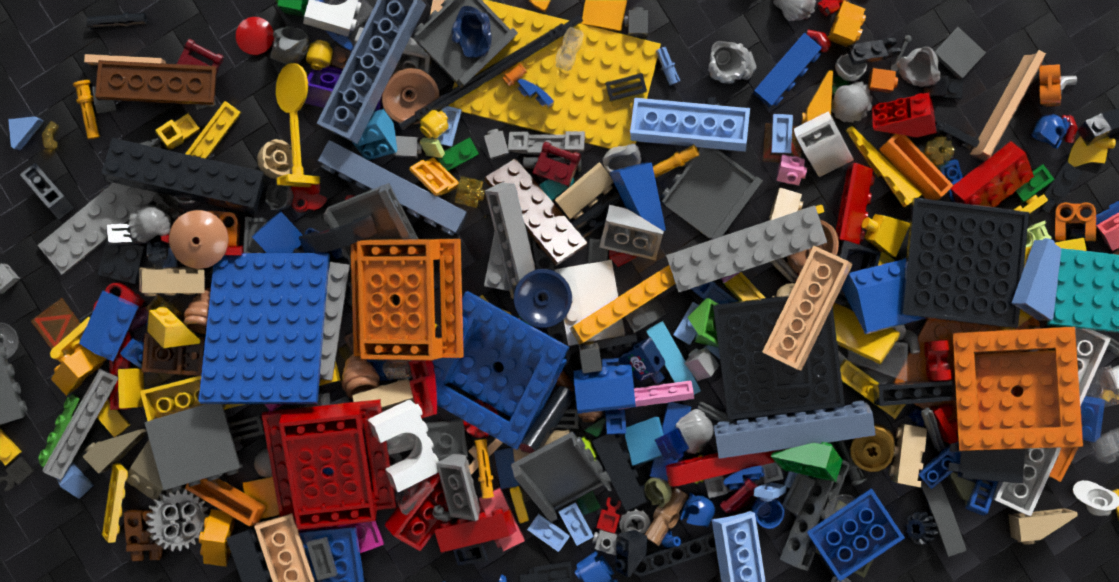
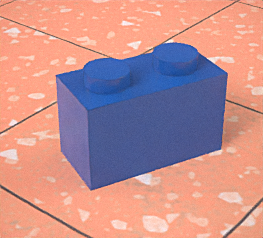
[1080,396,1105,442]

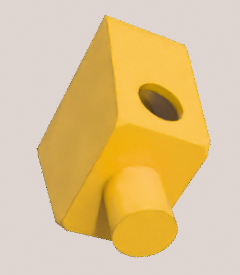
[862,214,910,257]

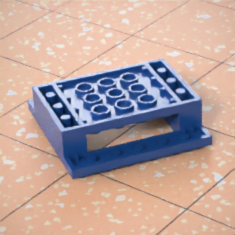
[433,291,569,450]

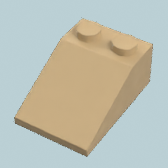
[1008,508,1078,544]

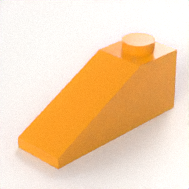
[801,71,833,124]

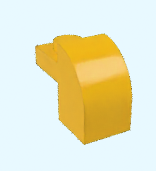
[156,114,200,149]

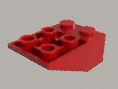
[872,92,936,137]

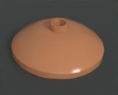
[382,68,439,124]
[169,210,229,269]
[787,220,839,274]

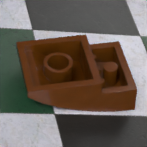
[142,333,206,376]

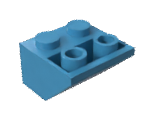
[353,109,398,160]

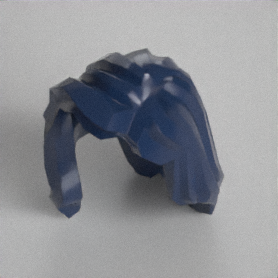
[451,6,492,58]

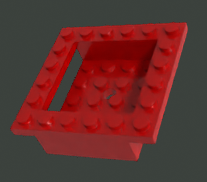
[262,399,396,530]

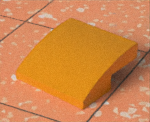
[581,0,627,31]
[409,157,459,196]
[243,477,279,519]

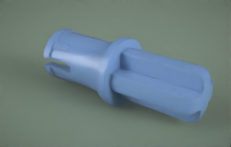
[656,47,680,86]

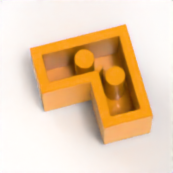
[828,1,866,47]
[51,345,106,396]
[199,509,235,567]

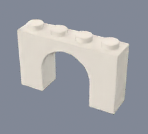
[303,0,362,37]
[368,399,439,492]

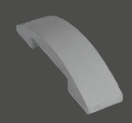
[508,131,585,155]
[704,462,783,498]

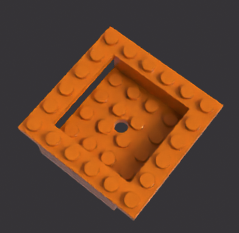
[350,239,464,360]
[953,327,1083,451]

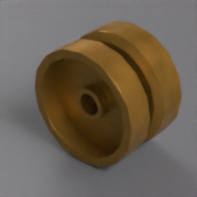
[850,423,895,472]

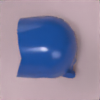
[1031,114,1070,149]
[680,492,715,528]
[751,497,784,529]

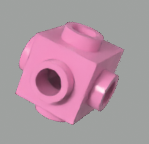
[776,154,807,186]

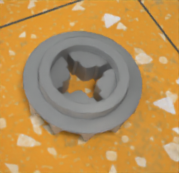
[619,509,650,534]

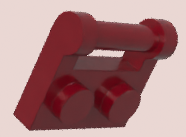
[177,39,224,72]
[533,141,581,187]
[720,479,759,516]

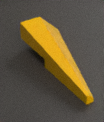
[845,126,922,207]

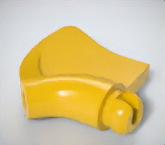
[1068,136,1116,167]

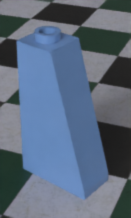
[1012,238,1062,320]

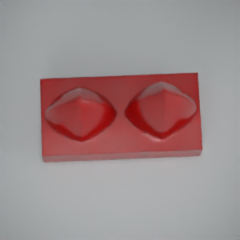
[929,404,959,444]

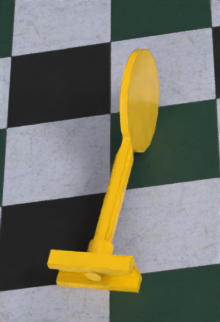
[276,63,320,187]

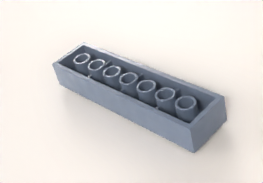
[317,0,426,144]
[318,140,469,236]
[714,401,875,459]

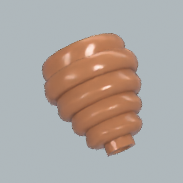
[184,288,211,334]
[342,354,380,399]

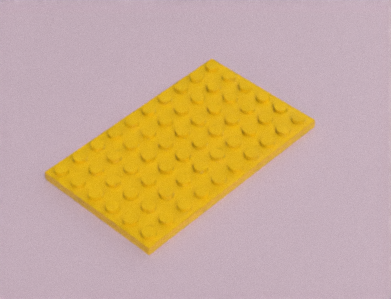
[448,0,661,149]

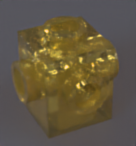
[925,137,954,165]
[455,176,485,208]

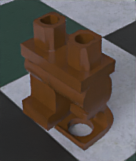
[123,509,163,561]

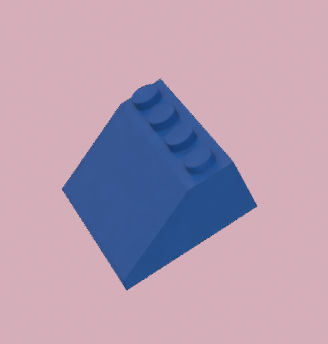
[841,259,925,334]
[807,489,905,581]

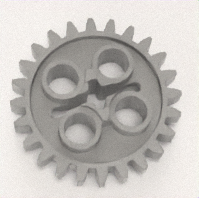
[145,488,209,551]

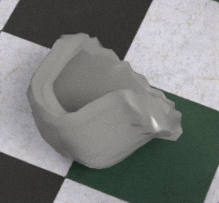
[773,0,816,21]
[708,41,750,84]
[897,47,940,87]
[831,81,872,123]
[603,144,641,175]
[128,204,171,243]
[675,409,714,454]

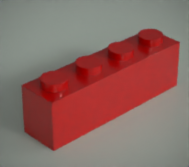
[434,508,517,552]

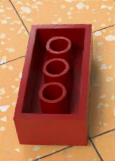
[950,141,1034,208]

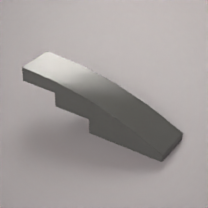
[921,480,967,558]

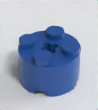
[575,551,618,582]

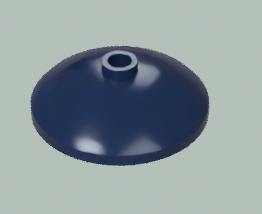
[514,269,572,327]

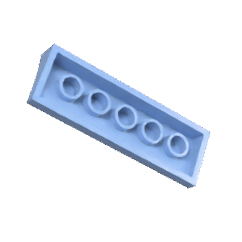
[630,98,750,152]
[712,511,765,582]

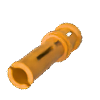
[73,80,100,139]

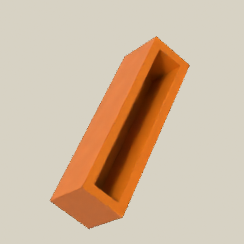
[879,134,953,200]
[185,478,267,526]

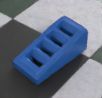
[966,479,998,516]

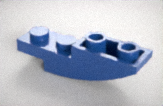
[918,436,961,489]

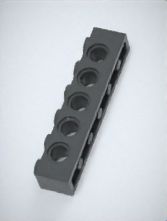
[780,460,851,571]

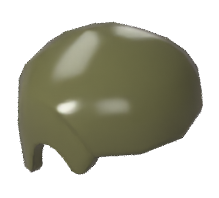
[644,477,672,508]

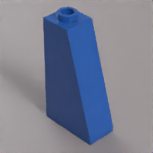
[610,162,666,231]

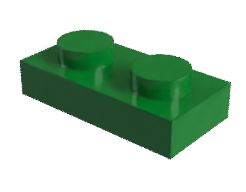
[438,138,479,171]
[1014,164,1054,202]

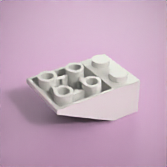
[794,111,854,177]

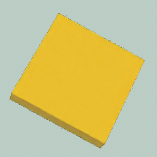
[118,368,144,408]

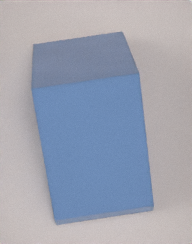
[8,117,44,151]
[57,462,94,499]

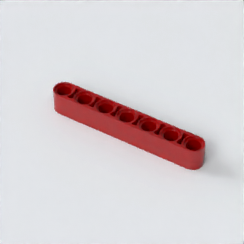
[665,448,790,486]

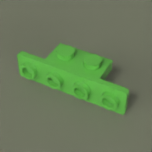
[38,393,79,468]

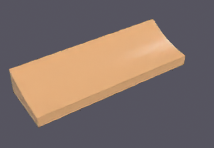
[970,50,1046,161]
[762,246,853,370]
[254,513,315,582]

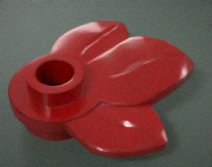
[291,184,327,213]

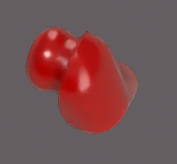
[807,29,831,52]
[1061,115,1078,143]

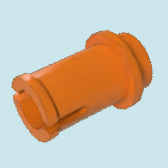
[502,63,527,87]

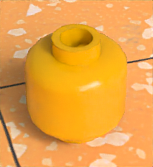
[306,40,333,70]
[420,110,449,139]

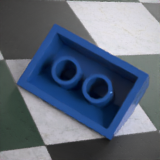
[79,290,139,361]
[574,364,636,413]

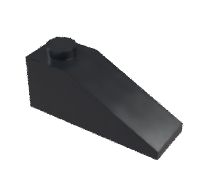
[1077,109,1119,146]
[20,163,74,220]

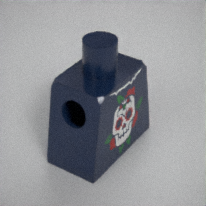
[618,337,665,384]

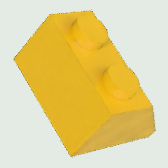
[147,307,200,348]

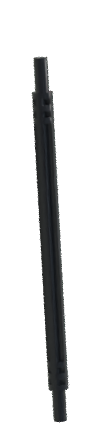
[399,15,583,130]

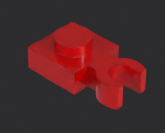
[596,497,621,533]

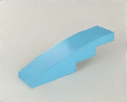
[646,321,701,395]

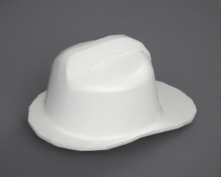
[1073,481,1119,516]

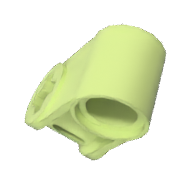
[1026,221,1052,247]

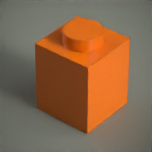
[868,68,898,93]

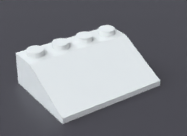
[555,260,625,346]

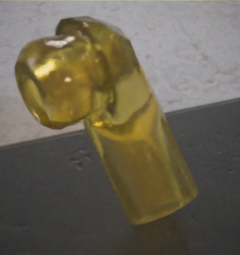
[42,121,59,150]

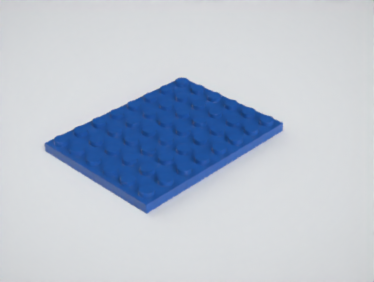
[199,253,330,404]

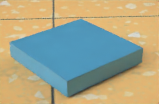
[625,417,668,466]

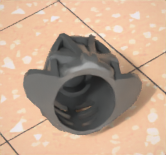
[270,26,310,65]

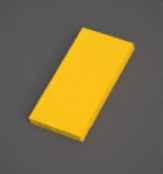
[833,302,900,364]

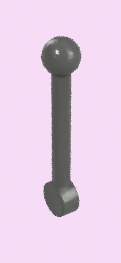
[890,35,912,71]

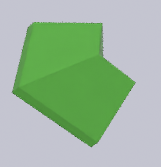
[687,298,719,348]

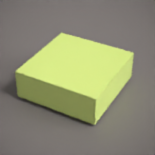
[420,138,445,158]

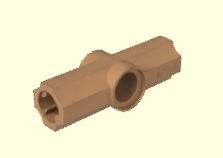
[645,487,688,546]

